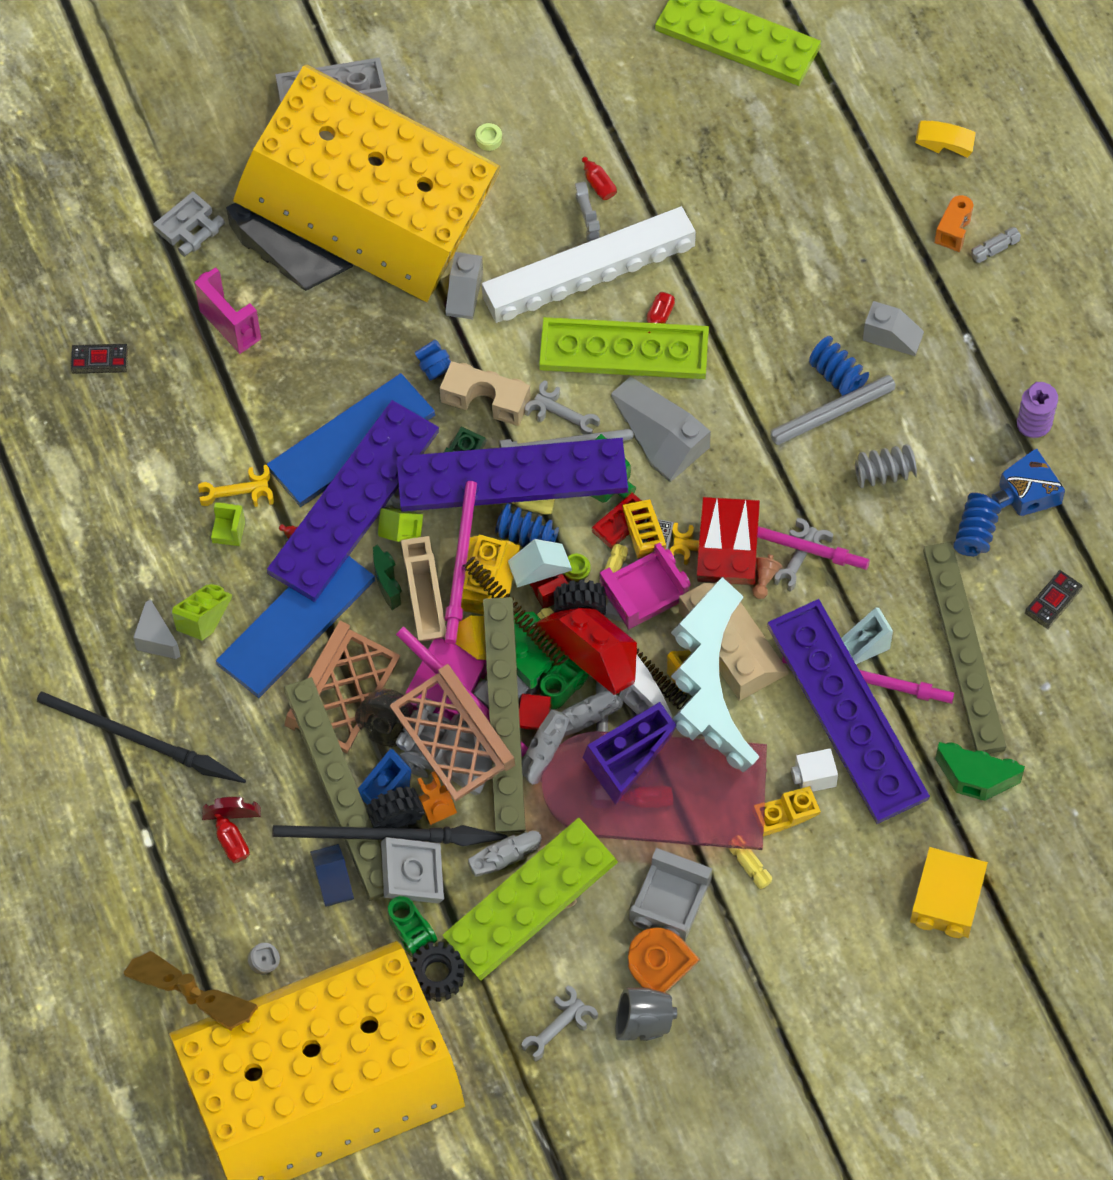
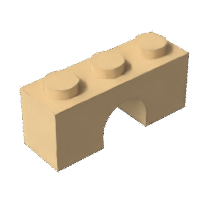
[440,361,530,426]

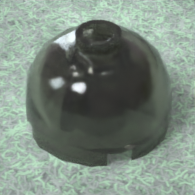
[355,688,414,747]

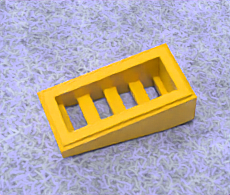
[622,499,666,559]

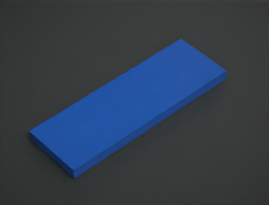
[267,373,435,507]
[216,556,375,698]

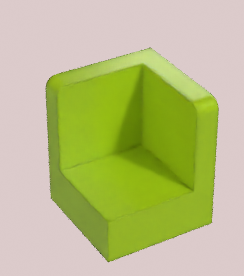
[211,502,245,546]
[378,508,423,542]

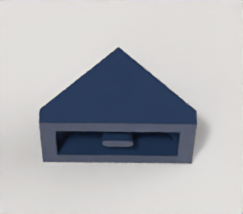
[310,844,354,907]

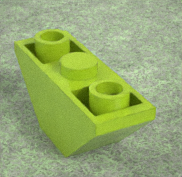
[172,584,232,641]

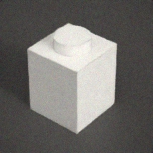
[791,748,838,792]

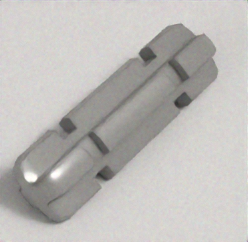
[971,227,1021,263]
[396,698,436,752]

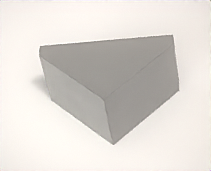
[133,600,181,659]

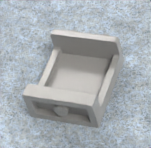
[629,848,712,942]

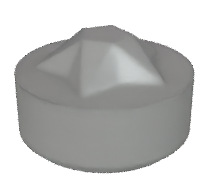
[248,943,280,975]

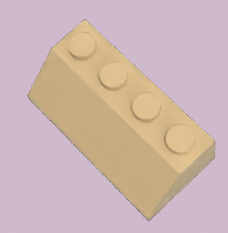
[679,583,789,701]

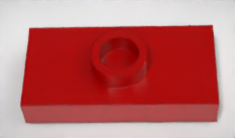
[592,492,647,550]

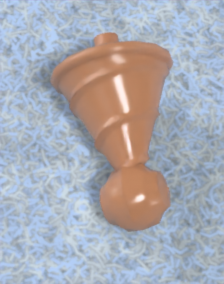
[753,554,782,599]

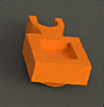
[417,772,457,825]

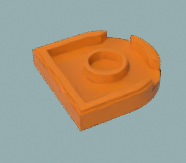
[628,928,700,993]

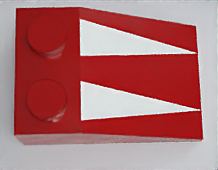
[697,497,760,585]

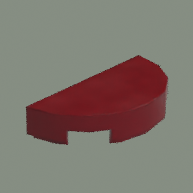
[202,797,261,820]

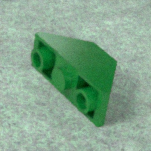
[935,742,1025,801]

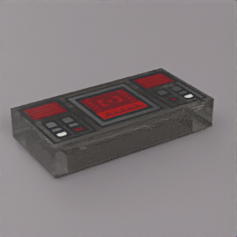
[71,344,128,374]
[1025,570,1083,629]

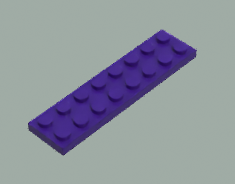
[267,400,439,602]
[397,438,628,512]
[767,599,930,824]

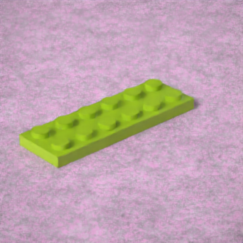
[655,0,821,86]
[539,317,709,379]
[442,818,618,980]

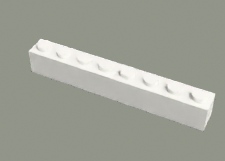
[482,206,696,323]

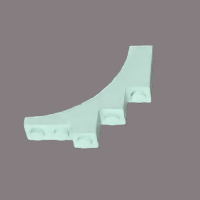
[671,577,759,772]

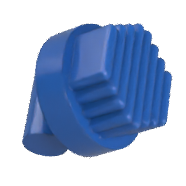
[415,339,451,381]

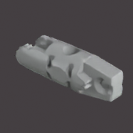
[562,690,623,737]
[522,710,570,785]
[468,830,542,877]

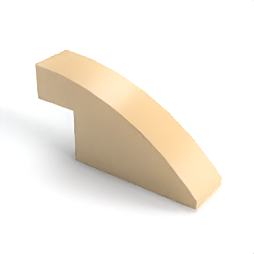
[401,536,446,642]

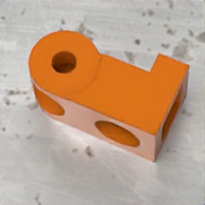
[934,195,974,252]

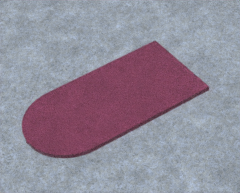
[540,731,767,850]

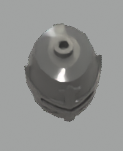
[615,988,677,1041]

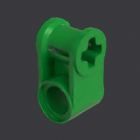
[540,654,590,710]
[388,896,438,957]

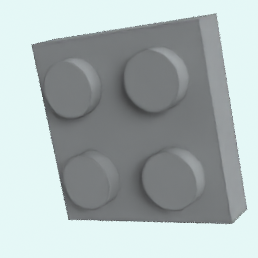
[428,714,492,796]
[381,837,444,903]

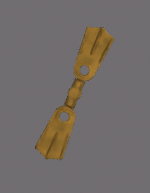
[123,951,258,1031]

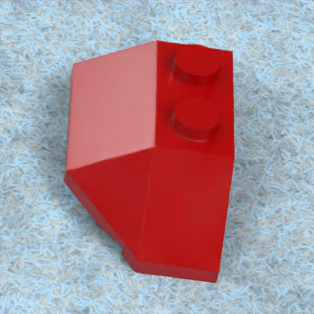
[533,608,637,695]

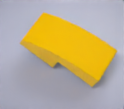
[915,120,976,158]
[463,535,508,596]
[752,786,821,837]

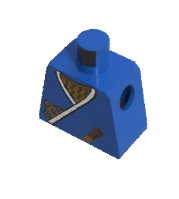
[992,449,1065,516]

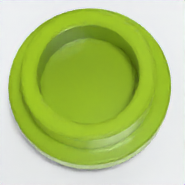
[563,553,591,581]

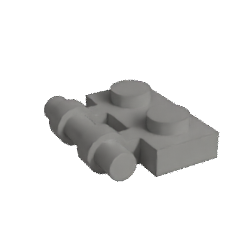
[153,192,225,257]

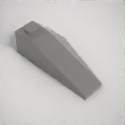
[611,376,711,482]

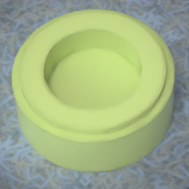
[475,123,502,151]

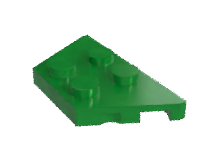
[514,611,561,689]

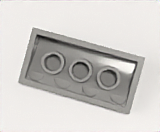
[275,57,389,107]

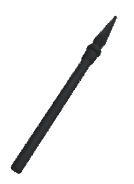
[37,691,246,783]
[272,825,508,847]

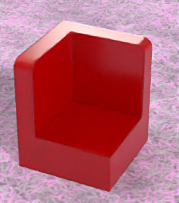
[529,574,568,608]
[519,694,551,730]

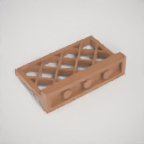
[284,620,401,754]
[390,664,515,802]

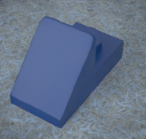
[358,749,411,805]

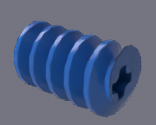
[809,336,869,396]
[953,493,1001,557]
[495,503,559,548]

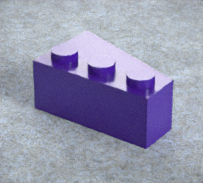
[582,702,677,805]

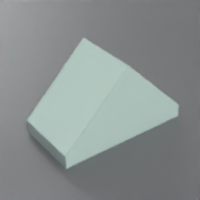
[508,539,572,587]
[841,608,893,664]

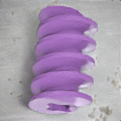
[1017,382,1058,438]

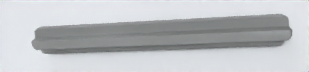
[770,375,896,445]

